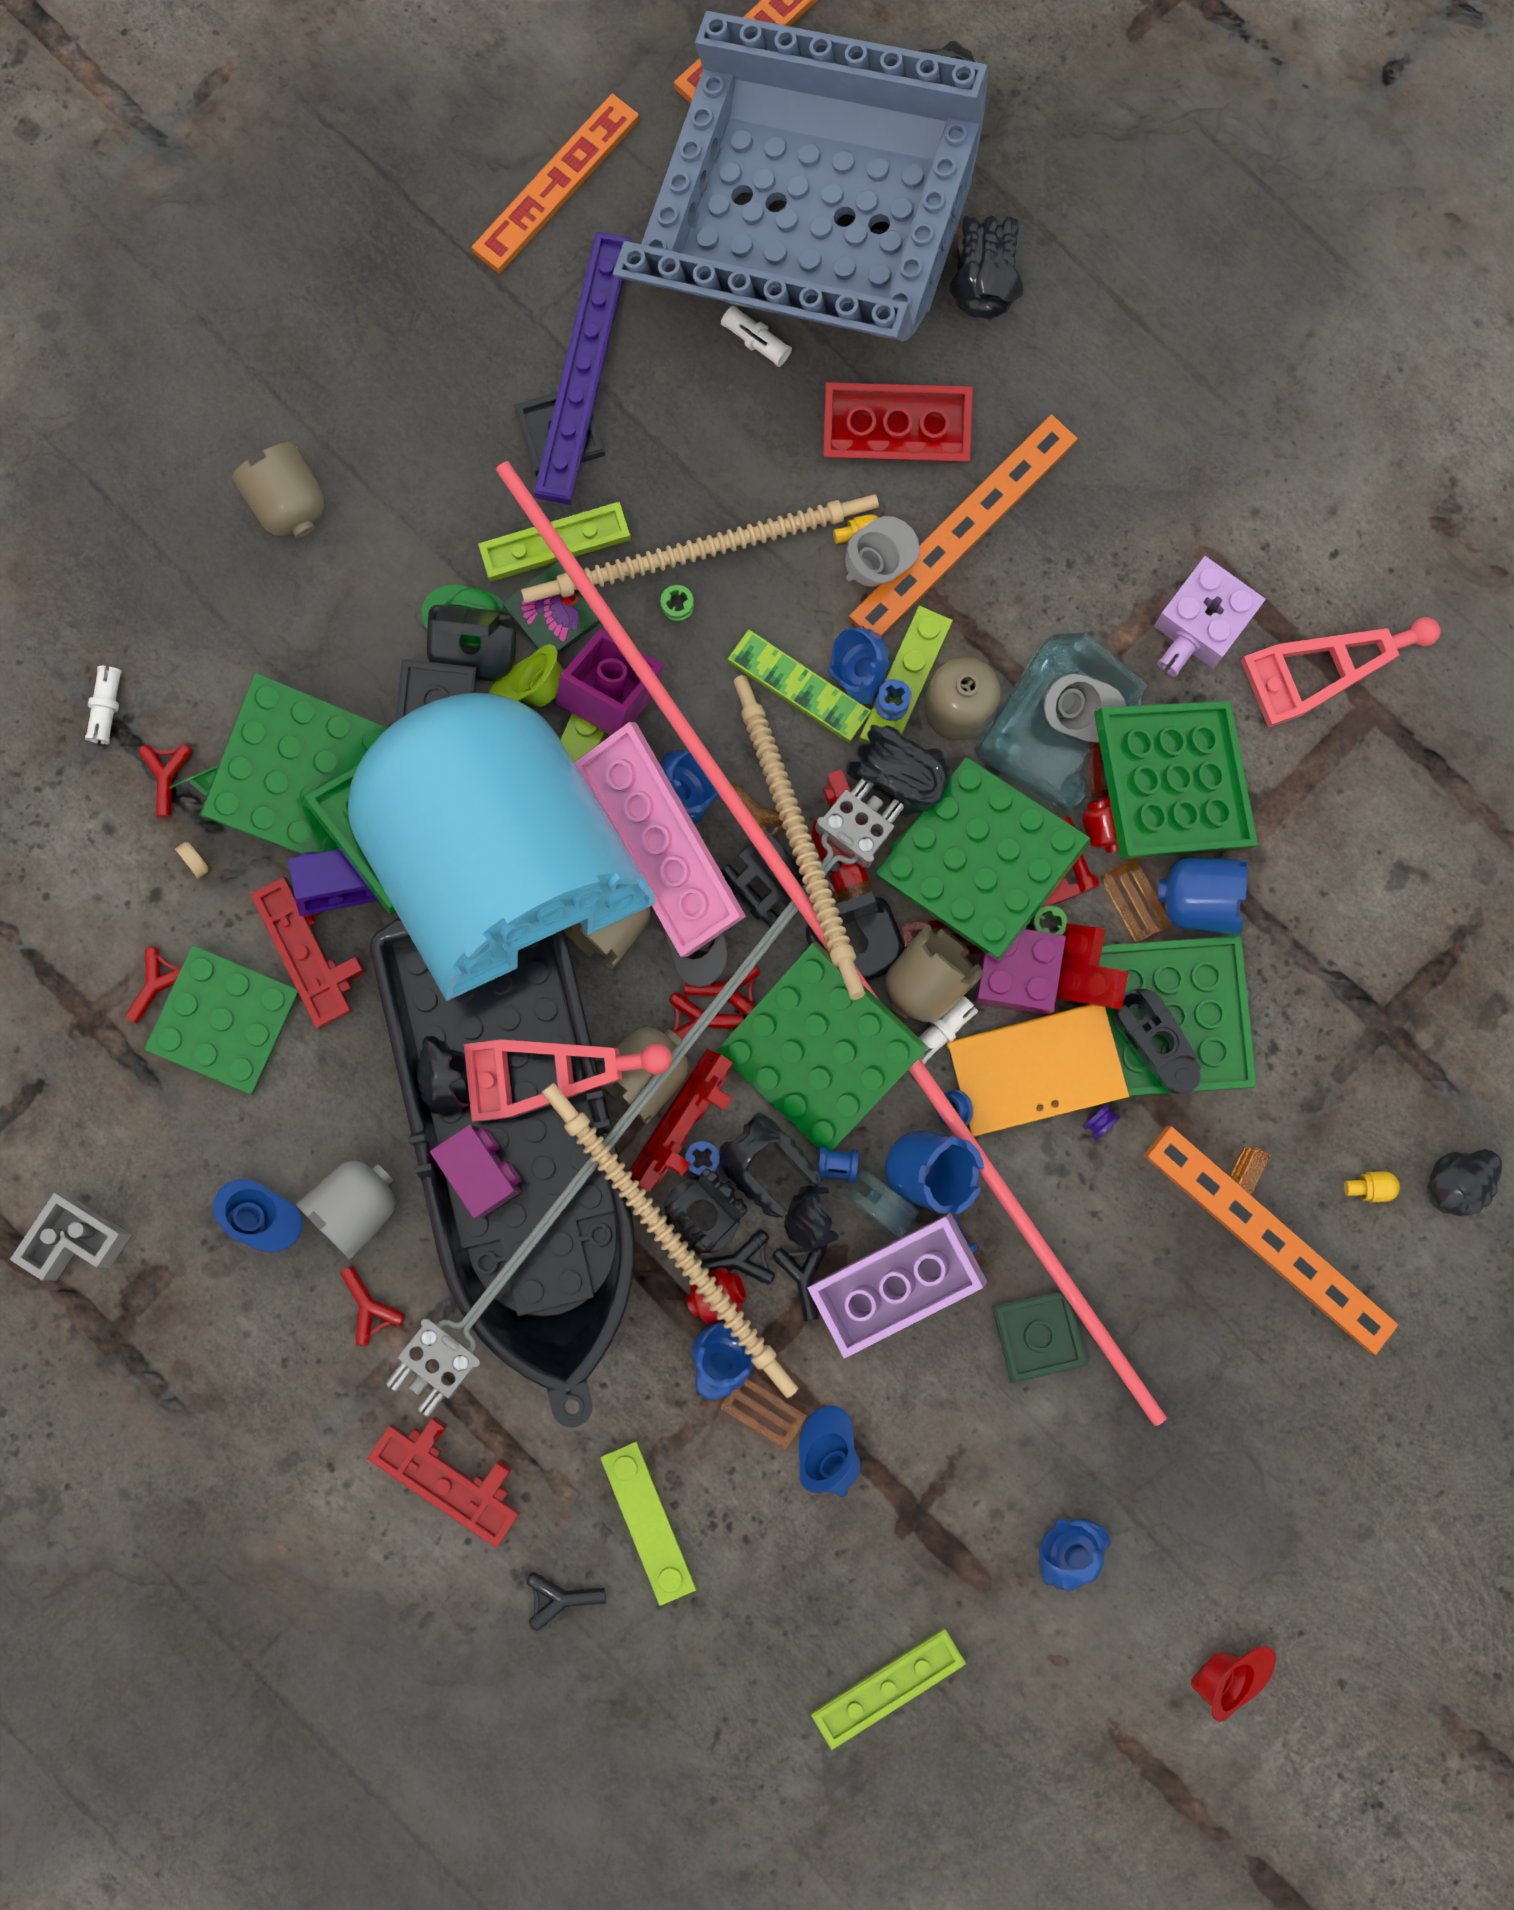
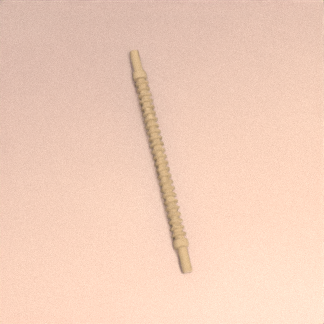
[521,494,879,604]
[733,675,865,1000]
[542,1082,798,1398]

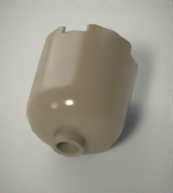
[232,442,325,538]
[924,657,1001,741]
[565,906,652,969]
[885,925,983,1022]
[597,1026,689,1125]

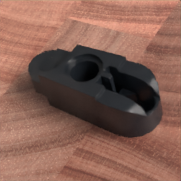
[1113,989,1201,1094]

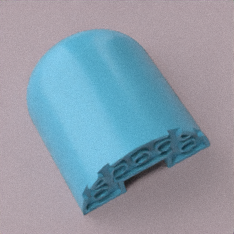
[348,693,655,1001]

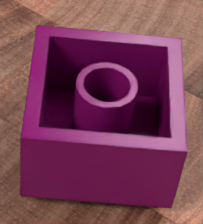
[556,629,664,735]
[973,929,1066,1016]
[429,1124,522,1218]

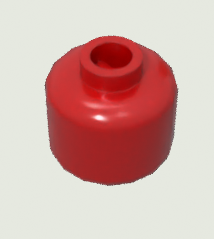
[1081,796,1119,853]
[686,1267,747,1324]

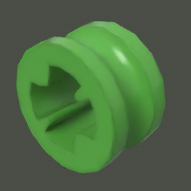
[660,585,694,622]
[1032,905,1068,935]

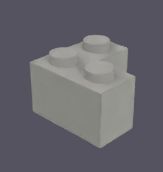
[10,1193,132,1281]

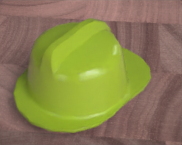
[489,644,564,707]

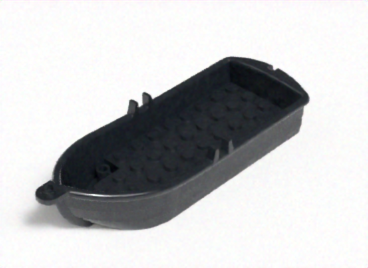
[370,918,635,1428]

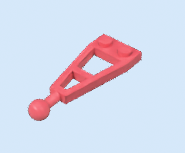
[1240,617,1441,728]
[464,1039,672,1122]

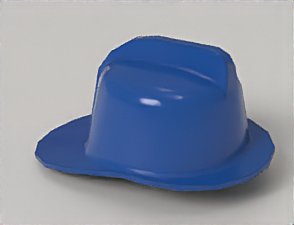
[213,1179,302,1252]
[799,1406,861,1497]

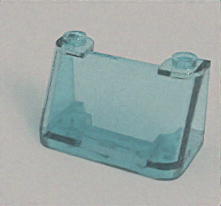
[976,632,1148,810]

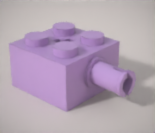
[1154,556,1266,677]

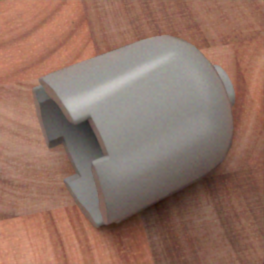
[295,1160,396,1260]

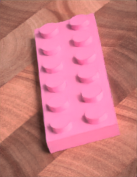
[574,722,746,957]

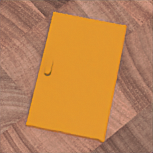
[947,1004,1129,1137]

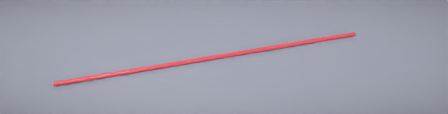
[496,461,1167,1426]

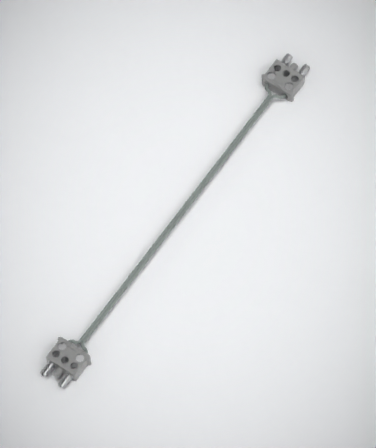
[386,779,904,1417]

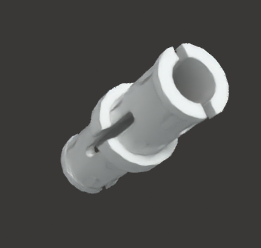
[721,305,792,367]
[85,666,122,744]
[918,996,978,1064]

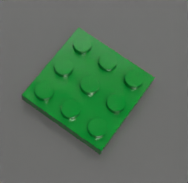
[144,945,299,1095]

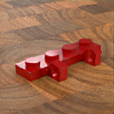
[250,877,367,1029]
[629,1049,733,1193]
[367,1416,521,1548]

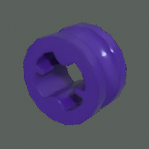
[1082,1103,1120,1140]

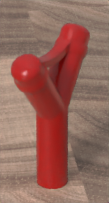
[139,744,193,818]
[125,946,182,1024]
[684,965,760,1016]
[669,992,743,1040]
[340,1265,405,1346]

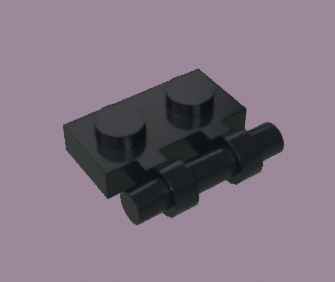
[721,829,804,928]

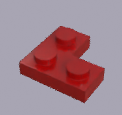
[1056,923,1129,1009]

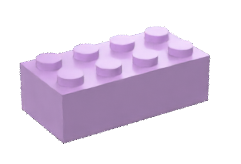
[808,1213,987,1359]

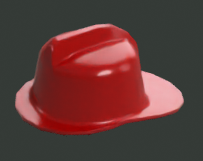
[1191,1646,1276,1722]

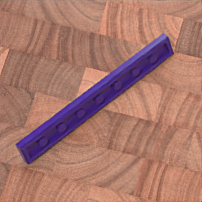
[534,231,632,505]

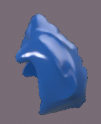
[828,626,890,705]
[661,749,719,824]
[692,1320,754,1400]
[1039,1518,1111,1592]

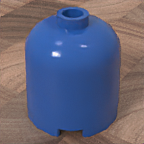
[1157,857,1248,936]
[885,1130,984,1214]

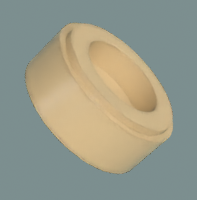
[174,841,209,879]

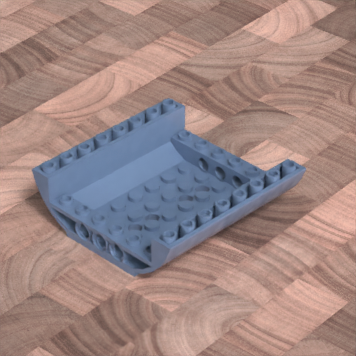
[613,11,988,342]

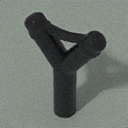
[700,1229,775,1285]
[772,1248,827,1321]
[526,1572,606,1631]

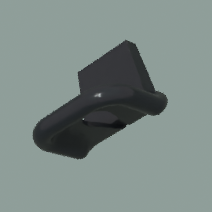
[427,605,517,681]
[806,891,905,981]

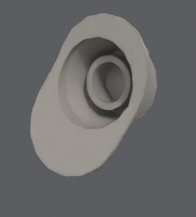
[845,516,920,587]
[1042,674,1126,743]

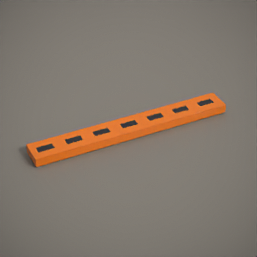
[848,414,1078,637]
[1143,1126,1399,1355]

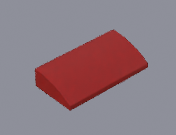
[823,382,973,462]

